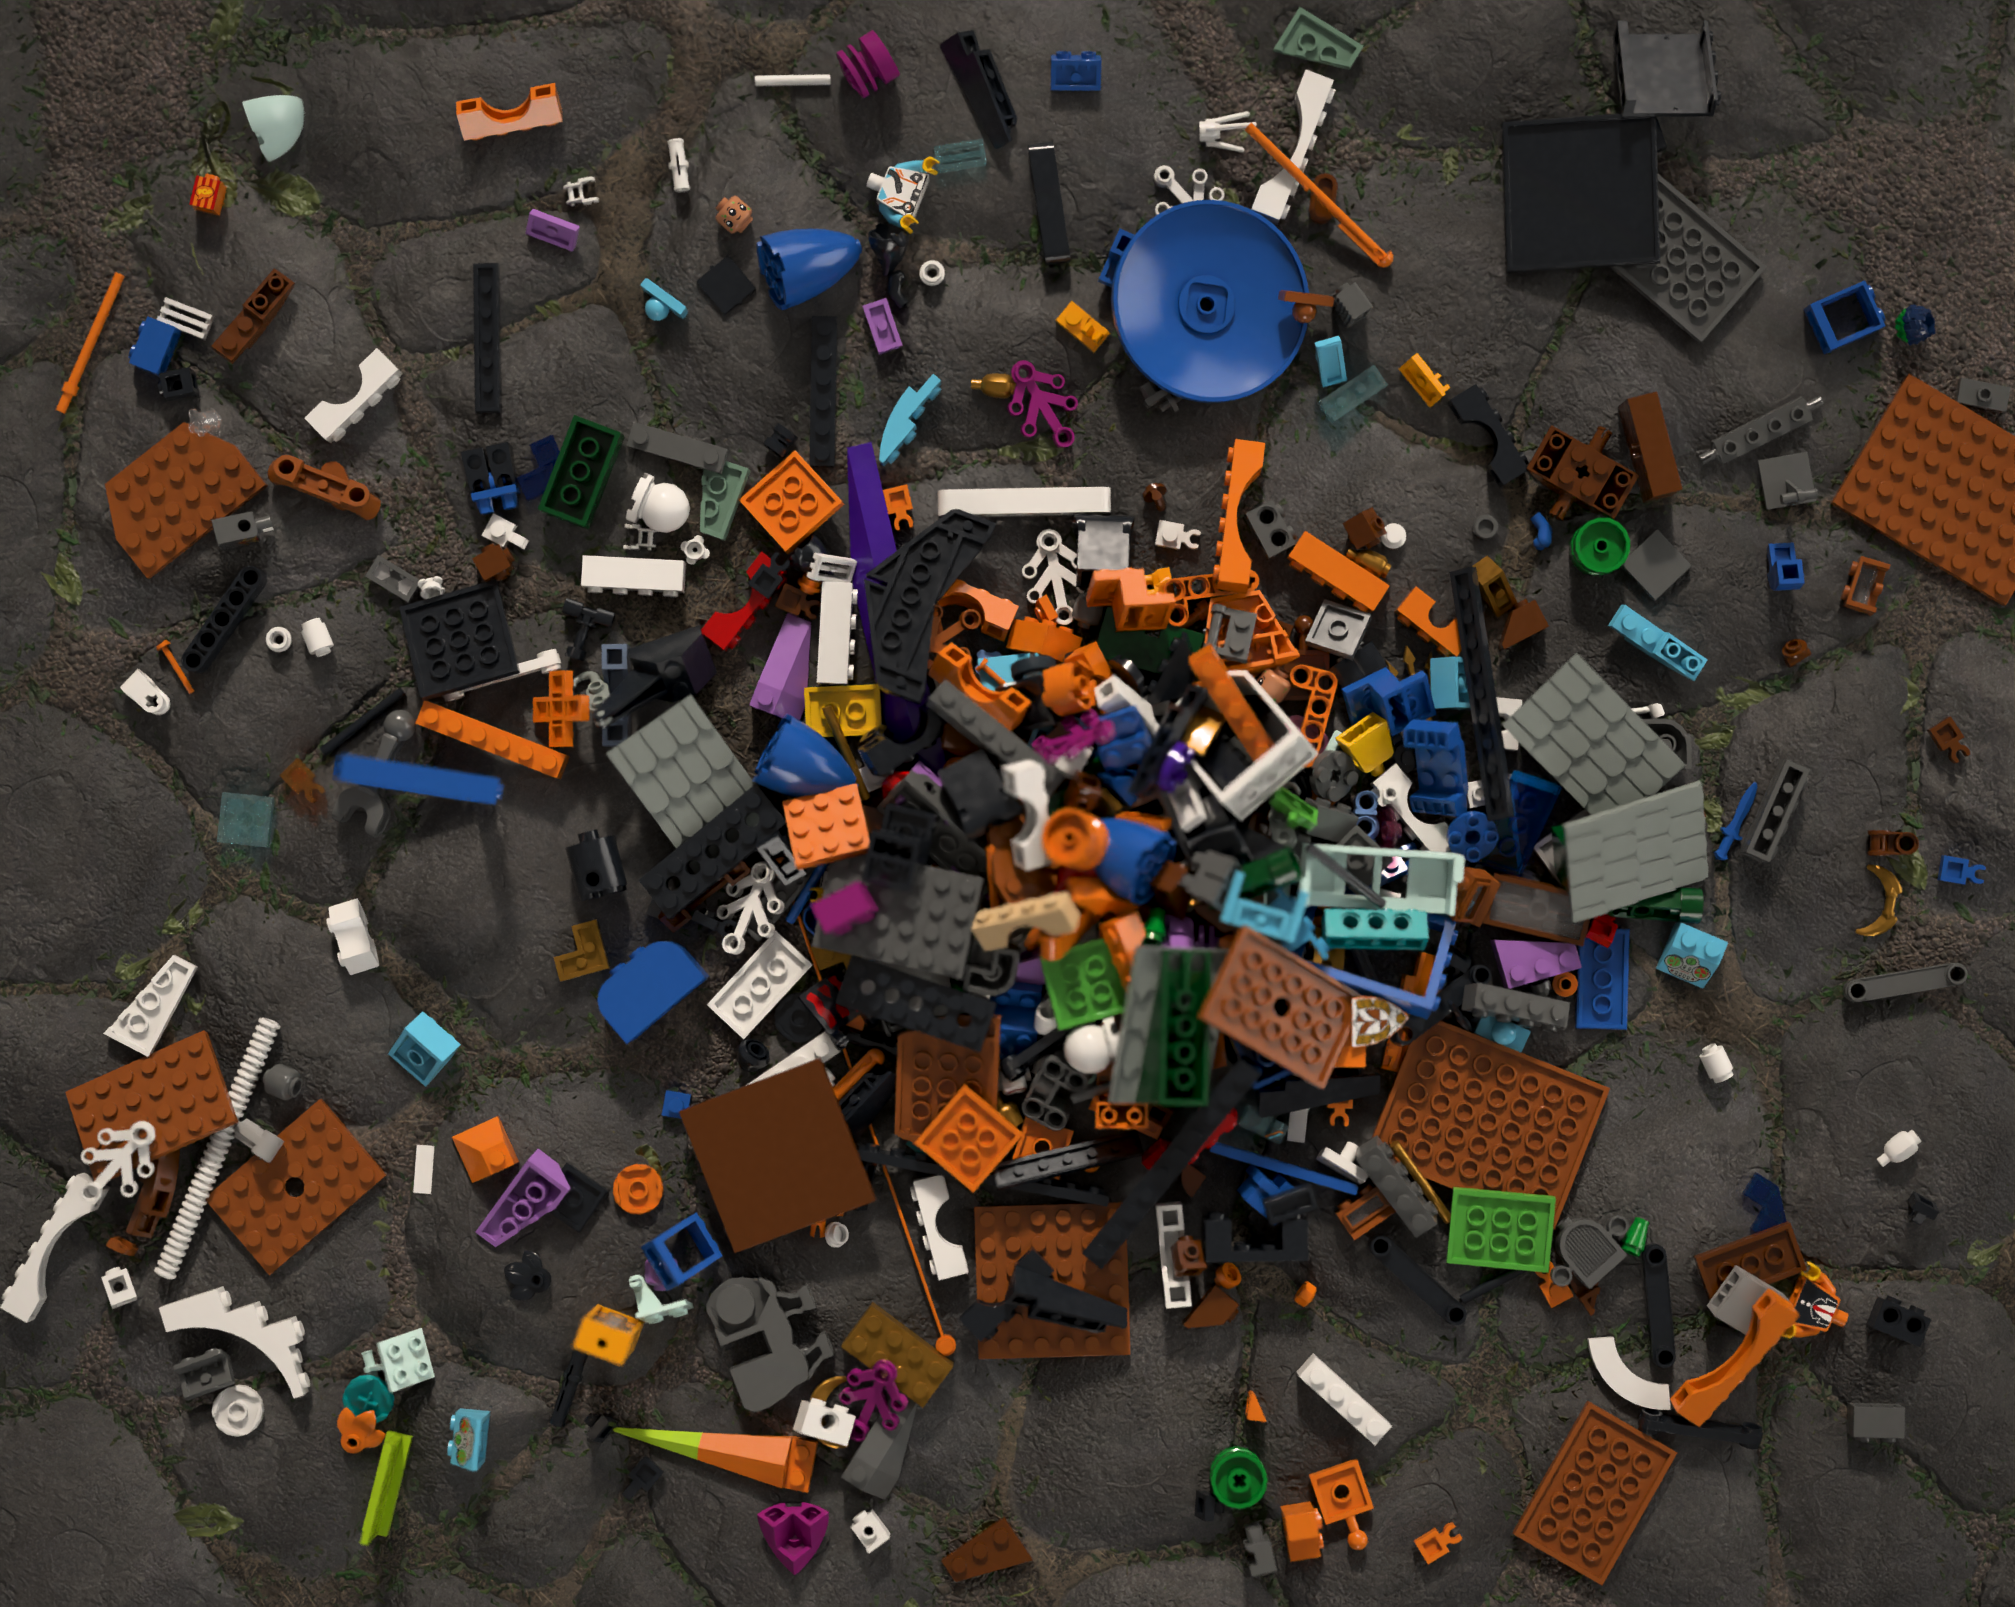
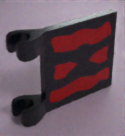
[798,969,880,1051]

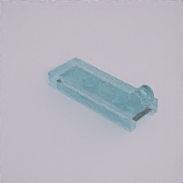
[1318,365,1388,423]

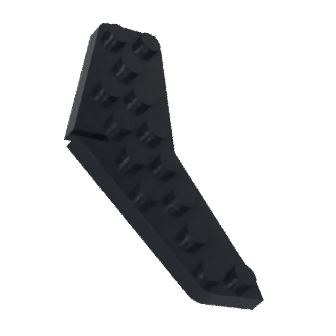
[864,509,996,705]

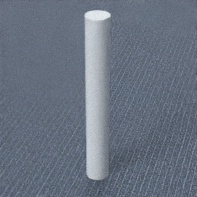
[755,75,831,86]

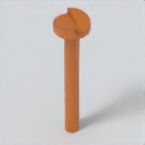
[156,640,194,694]
[975,658,1006,685]

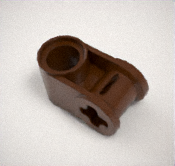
[1867,830,1919,856]

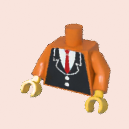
[1781,1262,1848,1338]

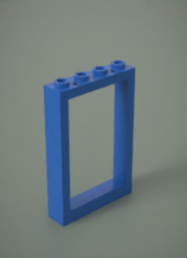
[332,754,503,804]
[1291,885,1458,1019]

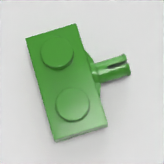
[1269,786,1318,831]

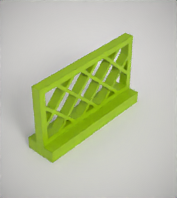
[360,1430,413,1545]

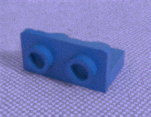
[1051,51,1101,91]

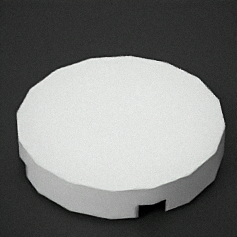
[212,1385,264,1437]

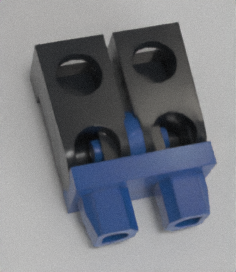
[460,442,520,515]

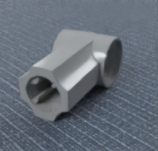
[234,1118,285,1163]

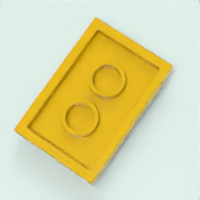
[804,684,882,737]

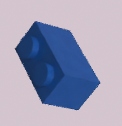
[129,316,182,376]

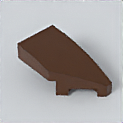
[1569,1272,1600,1316]

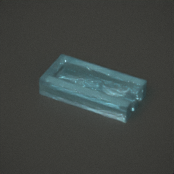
[933,139,987,173]

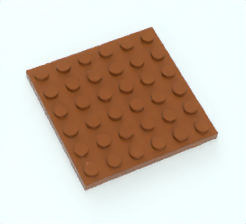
[974,1202,1130,1359]

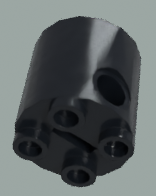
[566,829,627,901]

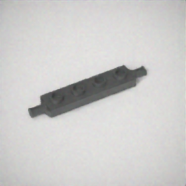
[1698,396,1824,465]

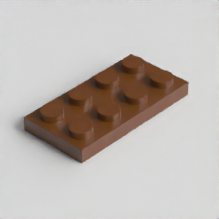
[1693,1221,1807,1301]

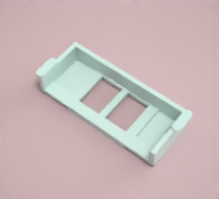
[1299,843,1465,916]

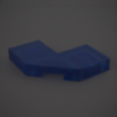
[517,435,560,501]
[1742,1172,1787,1233]

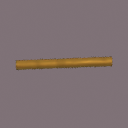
[822,705,871,801]
[1390,1140,1450,1224]

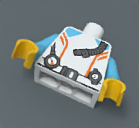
[866,157,940,234]

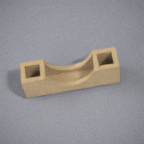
[971,892,1081,952]

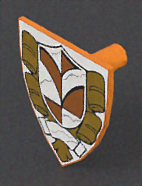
[1351,997,1409,1047]

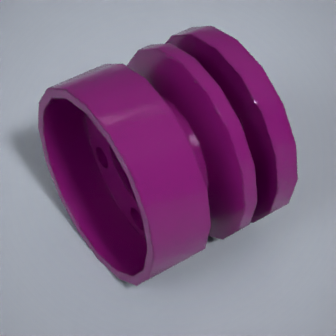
[836,30,900,98]

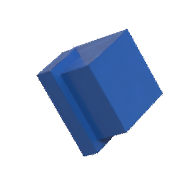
[1237,1164,1295,1225]

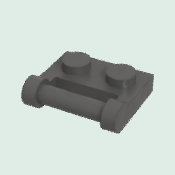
[1203,604,1257,664]

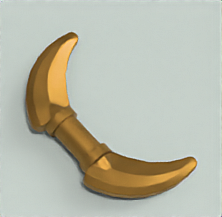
[1855,865,1902,936]
[810,1376,849,1449]

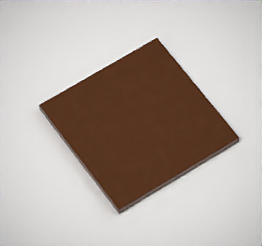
[679,1057,876,1253]

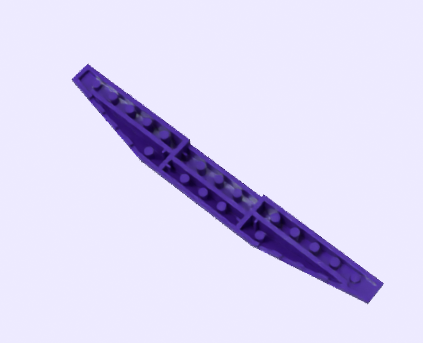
[847,442,946,777]

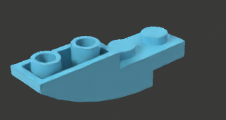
[879,374,942,466]
[1608,604,1707,681]

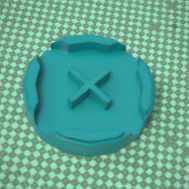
[342,1375,394,1423]

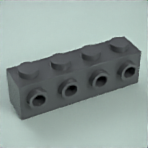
[1739,759,1810,863]
[1462,983,1570,1033]
[1356,1135,1438,1238]

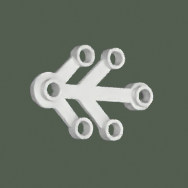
[1154,166,1224,216]
[1022,529,1088,626]
[717,861,784,955]
[80,1121,155,1204]

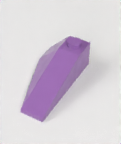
[749,613,811,720]
[476,1149,570,1247]

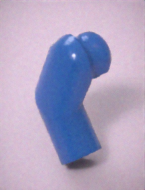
[1530,511,1553,550]

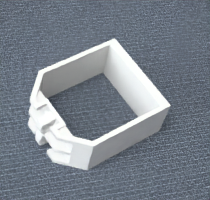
[1176,670,1319,821]

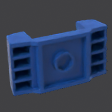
[1403,719,1469,817]

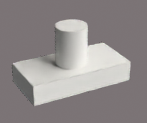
[1316,1142,1369,1185]

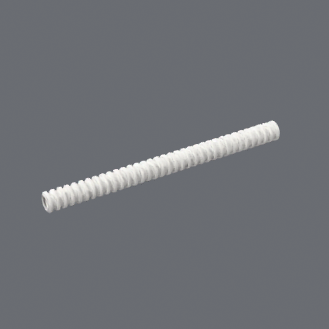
[154,1017,281,1279]

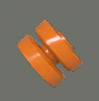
[1042,808,1109,871]

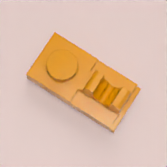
[1056,301,1110,353]
[1399,353,1450,408]

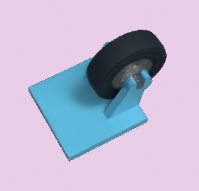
[977,653,1056,691]

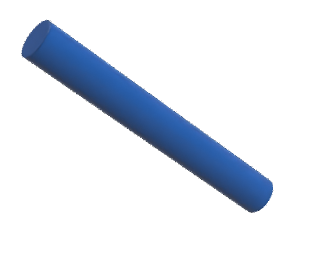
[785,862,830,924]

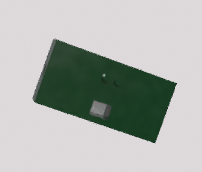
[1097,607,1205,675]

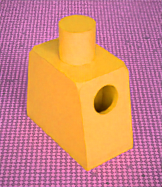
[1335,712,1394,776]

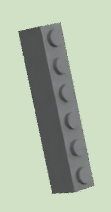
[926,679,1065,798]

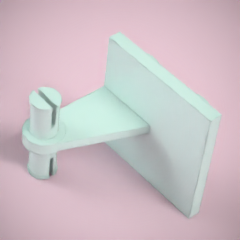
[629,1275,694,1324]
[361,1328,435,1392]

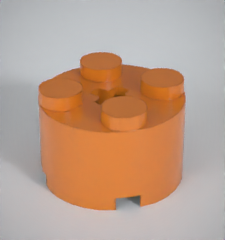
[1042,660,1097,717]

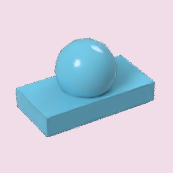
[640,278,688,321]
[1315,336,1347,387]
[1474,1016,1531,1052]

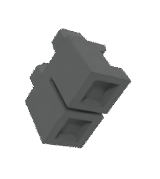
[1180,850,1243,911]
[1242,1521,1277,1577]

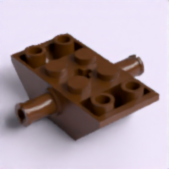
[1526,425,1639,521]

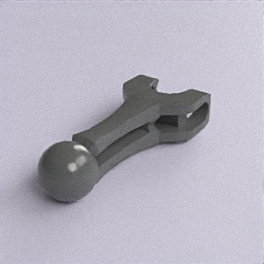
[332,710,416,838]

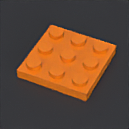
[739,450,845,554]
[782,783,870,870]
[915,1084,1023,1192]

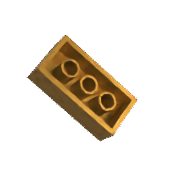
[841,1302,954,1408]

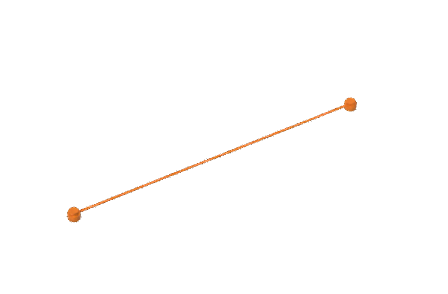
[775,857,956,1356]

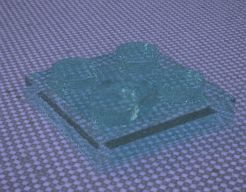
[217,792,275,848]

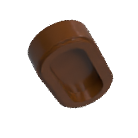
[1308,173,1338,225]

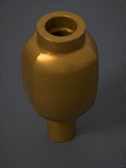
[971,373,1016,398]
[1345,548,1392,578]

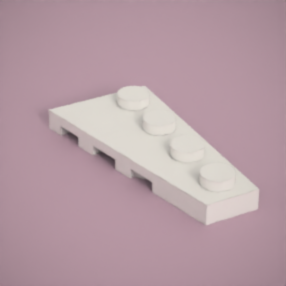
[103,955,198,1057]

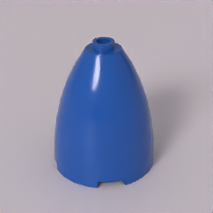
[756,228,862,310]
[752,714,859,798]
[1094,817,1176,905]

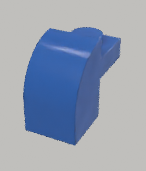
[1098,229,1134,287]
[1767,542,1805,591]

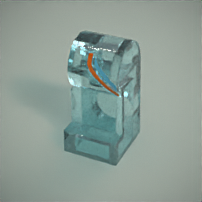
[1238,1104,1289,1144]

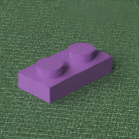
[526,209,580,251]
[863,298,903,355]

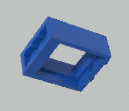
[1804,280,1885,354]
[641,1212,722,1291]

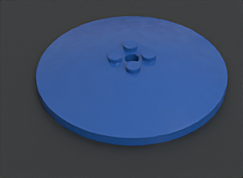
[1111,200,1309,403]

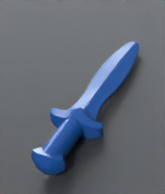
[1713,782,1757,860]

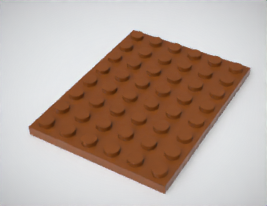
[1830,374,2015,606]
[1371,1020,1610,1230]

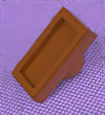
[1278,290,1334,324]

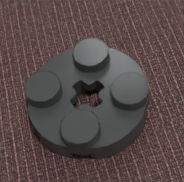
[1310,750,1358,802]

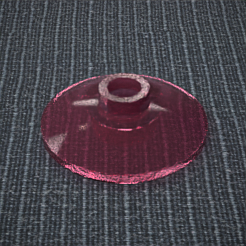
[1376,805,1402,849]

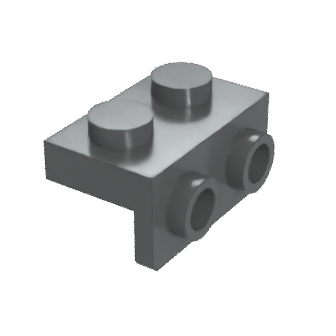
[173,1348,235,1401]

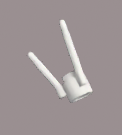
[1200,112,1257,152]

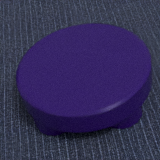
[1158,742,1195,793]

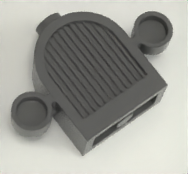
[1550,1215,1629,1289]

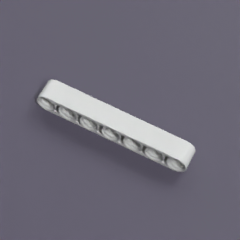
[937,487,1111,517]

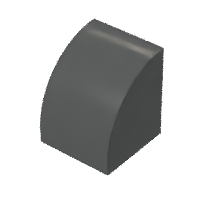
[1202,793,1230,830]

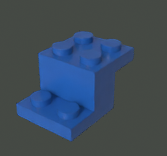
[1342,667,1436,736]
[990,982,1042,1060]

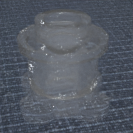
[189,408,222,437]

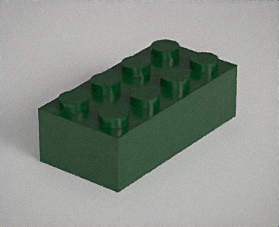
[538,415,625,530]

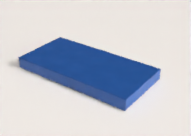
[1575,929,1630,1030]

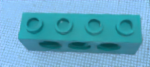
[1321,907,1429,950]

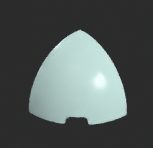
[242,95,304,162]

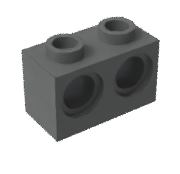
[1244,500,1297,561]

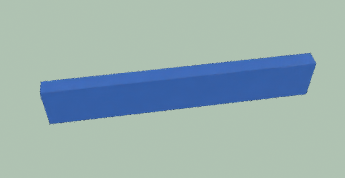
[1208,1142,1358,1195]

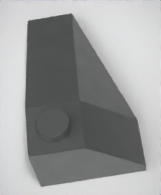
[841,1390,917,1500]

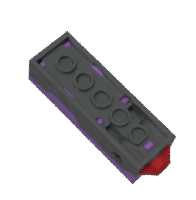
[876,760,1001,909]

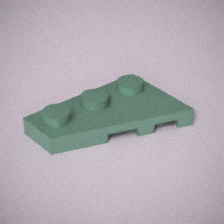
[1273,7,1364,70]
[700,461,751,541]

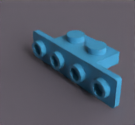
[1267,888,1330,960]

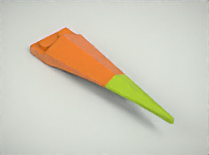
[613,1427,818,1493]

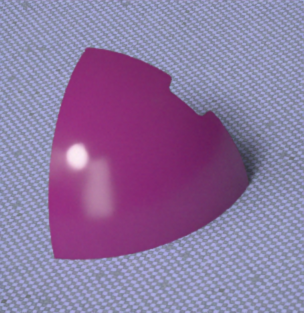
[757,1502,829,1575]

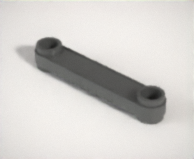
[1843,963,1968,1002]

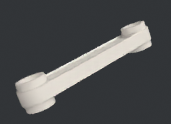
[443,649,562,702]

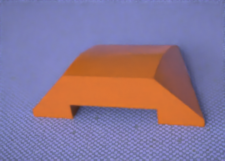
[1204,590,1300,674]

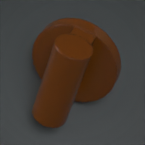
[1142,483,1167,511]
[1782,639,1811,668]

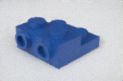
[1088,705,1152,773]

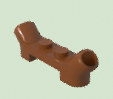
[268,455,381,520]

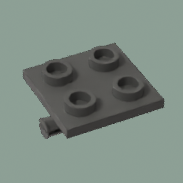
[1757,452,1818,510]

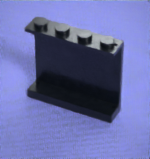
[1613,20,1721,117]

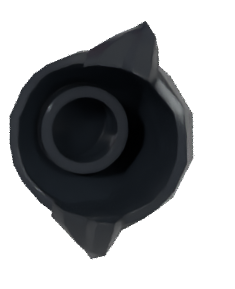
[868,221,909,277]
[789,533,835,575]

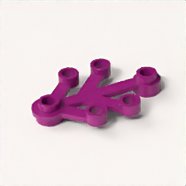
[1007,360,1078,448]
[1032,709,1115,765]
[839,1360,908,1442]

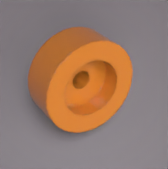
[1214,1262,1241,1289]

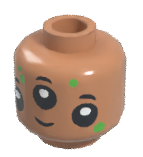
[715,196,753,234]
[1256,666,1292,704]

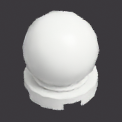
[626,473,690,533]
[1064,1015,1119,1074]

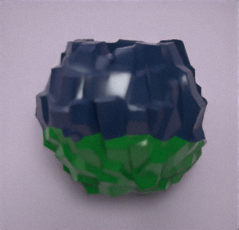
[1894,305,1936,345]

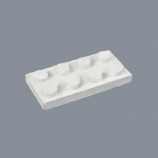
[707,931,813,1039]

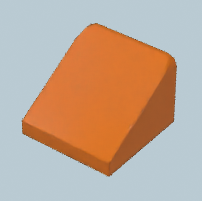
[1245,1390,1266,1422]

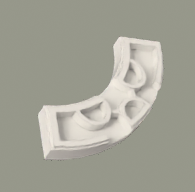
[1587,1336,1671,1410]

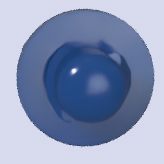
[1447,811,1499,862]

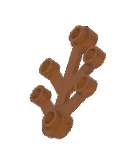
[927,604,981,670]

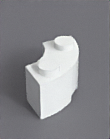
[326,898,379,975]

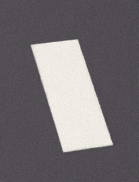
[1287,1109,1308,1143]
[413,1145,434,1194]

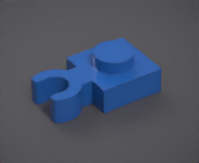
[1937,855,1986,885]

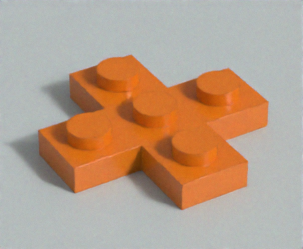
[533,670,590,747]

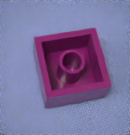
[811,881,879,936]

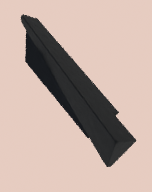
[1004,1266,1128,1333]

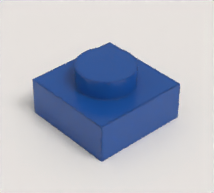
[662,1090,692,1119]

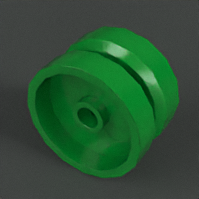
[1569,518,1630,576]
[1209,1446,1267,1509]

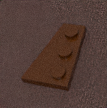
[941,1516,1033,1582]

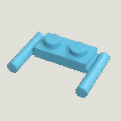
[1220,871,1310,943]

